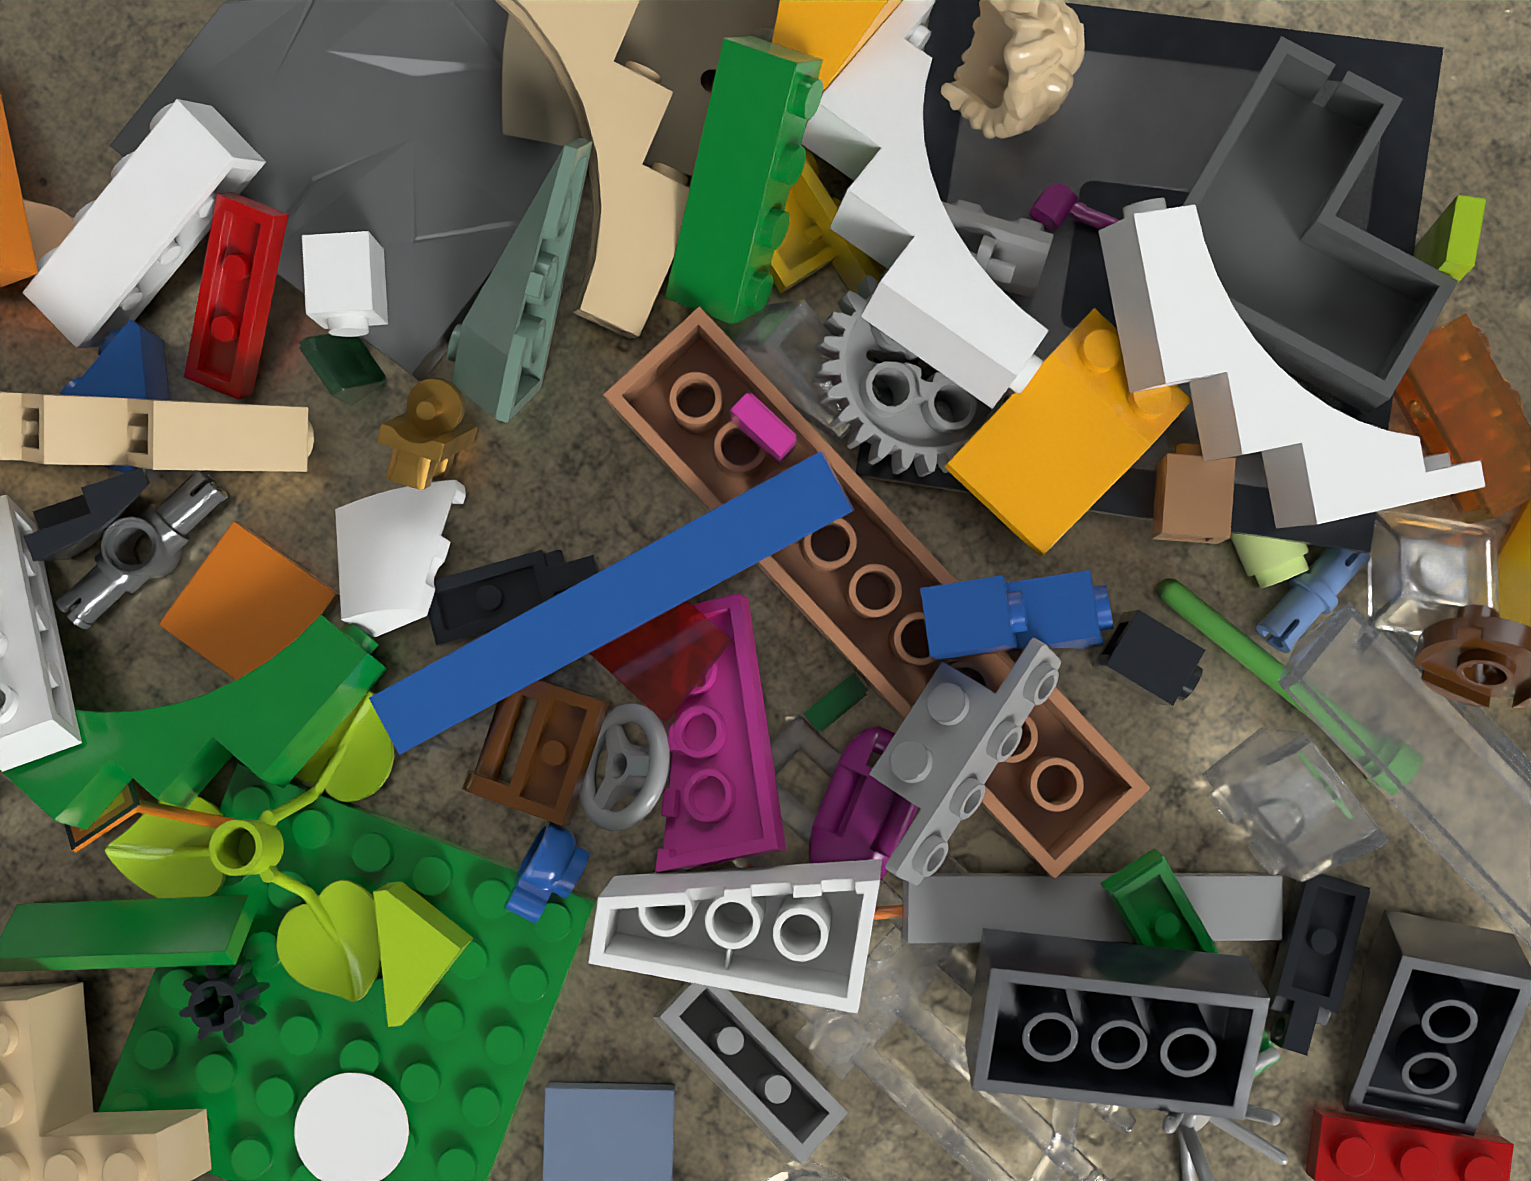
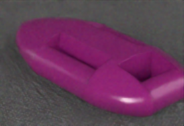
[808,726,918,881]

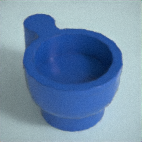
[504,821,590,924]

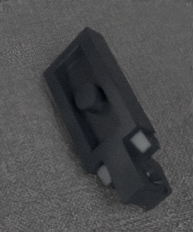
[428,550,602,646]
[1268,867,1371,1056]

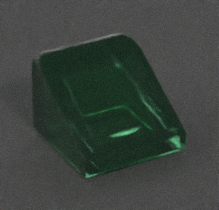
[299,333,386,406]

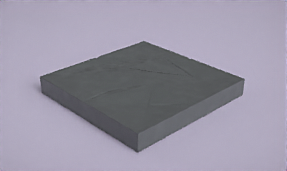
[109,0,589,382]

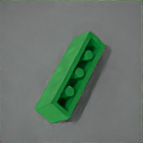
[665,36,823,325]

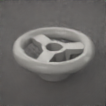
[578,703,670,831]

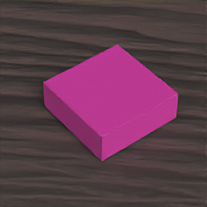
[730,393,797,465]

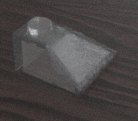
[1368,510,1501,635]

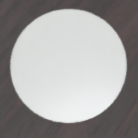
[294,1073,409,1181]

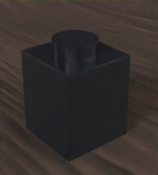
[1092,610,1206,706]

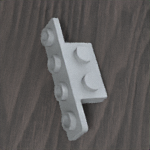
[869,638,1061,886]

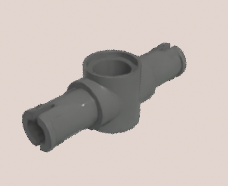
[56,470,228,630]

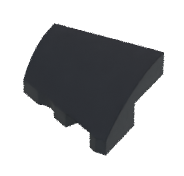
[23,468,150,562]

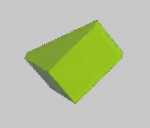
[373,881,473,1027]

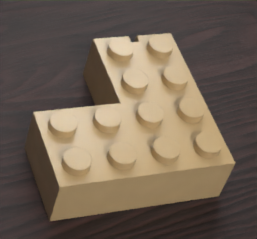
[0,982,212,1181]

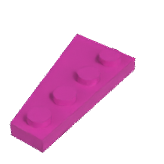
[656,593,786,873]

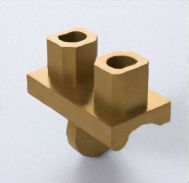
[377,377,478,490]

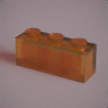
[1393,313,1531,525]

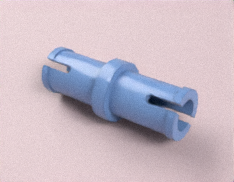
[1256,547,1371,653]

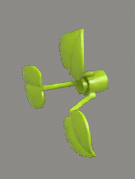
[105,690,394,1002]

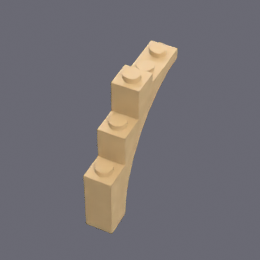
[495,0,690,339]

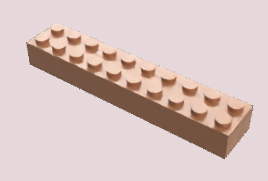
[603,306,1150,879]

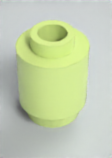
[1230,533,1309,589]

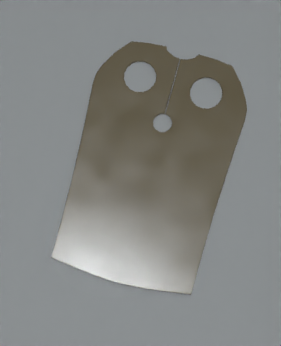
[502,0,780,176]

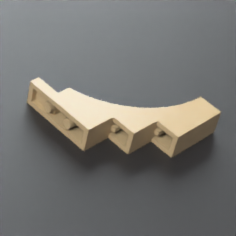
[0,391,314,472]

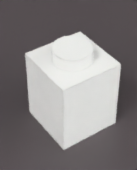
[302,231,388,337]

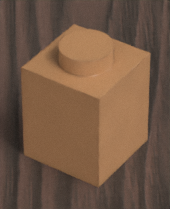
[1152,444,1236,544]

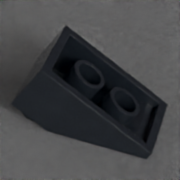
[1342,909,1531,1136]

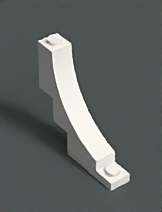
[802,0,1049,408]
[1099,198,1485,528]

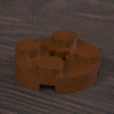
[1414,604,1531,708]

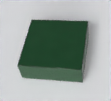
[802,672,868,732]

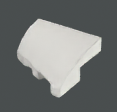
[335,480,466,638]

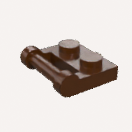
[462,679,610,826]

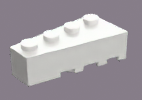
[588,859,882,1014]

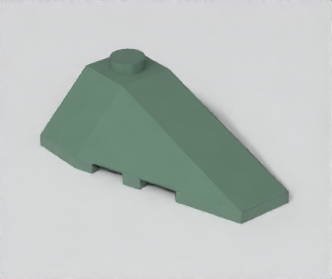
[448,137,593,423]

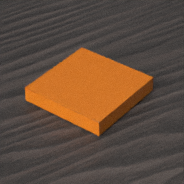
[158,521,340,680]

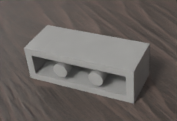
[652,982,848,1164]

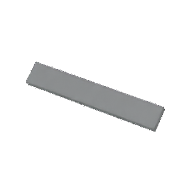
[902,873,1282,943]

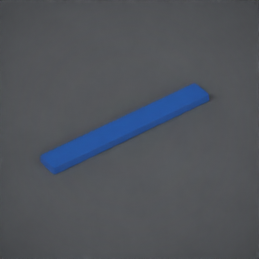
[369,451,854,755]

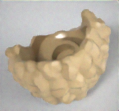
[941,0,1085,139]

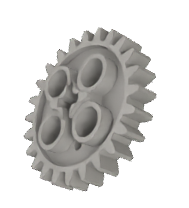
[814,269,1015,477]

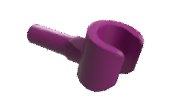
[1029,183,1120,231]

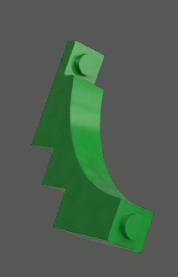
[0,615,388,830]

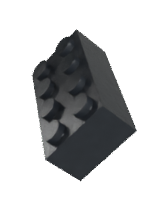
[965,928,1270,1120]

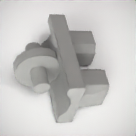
[941,199,1054,298]

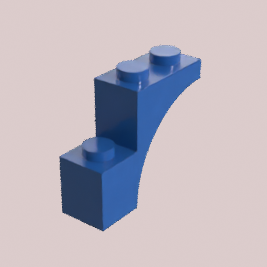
[920,570,1114,660]

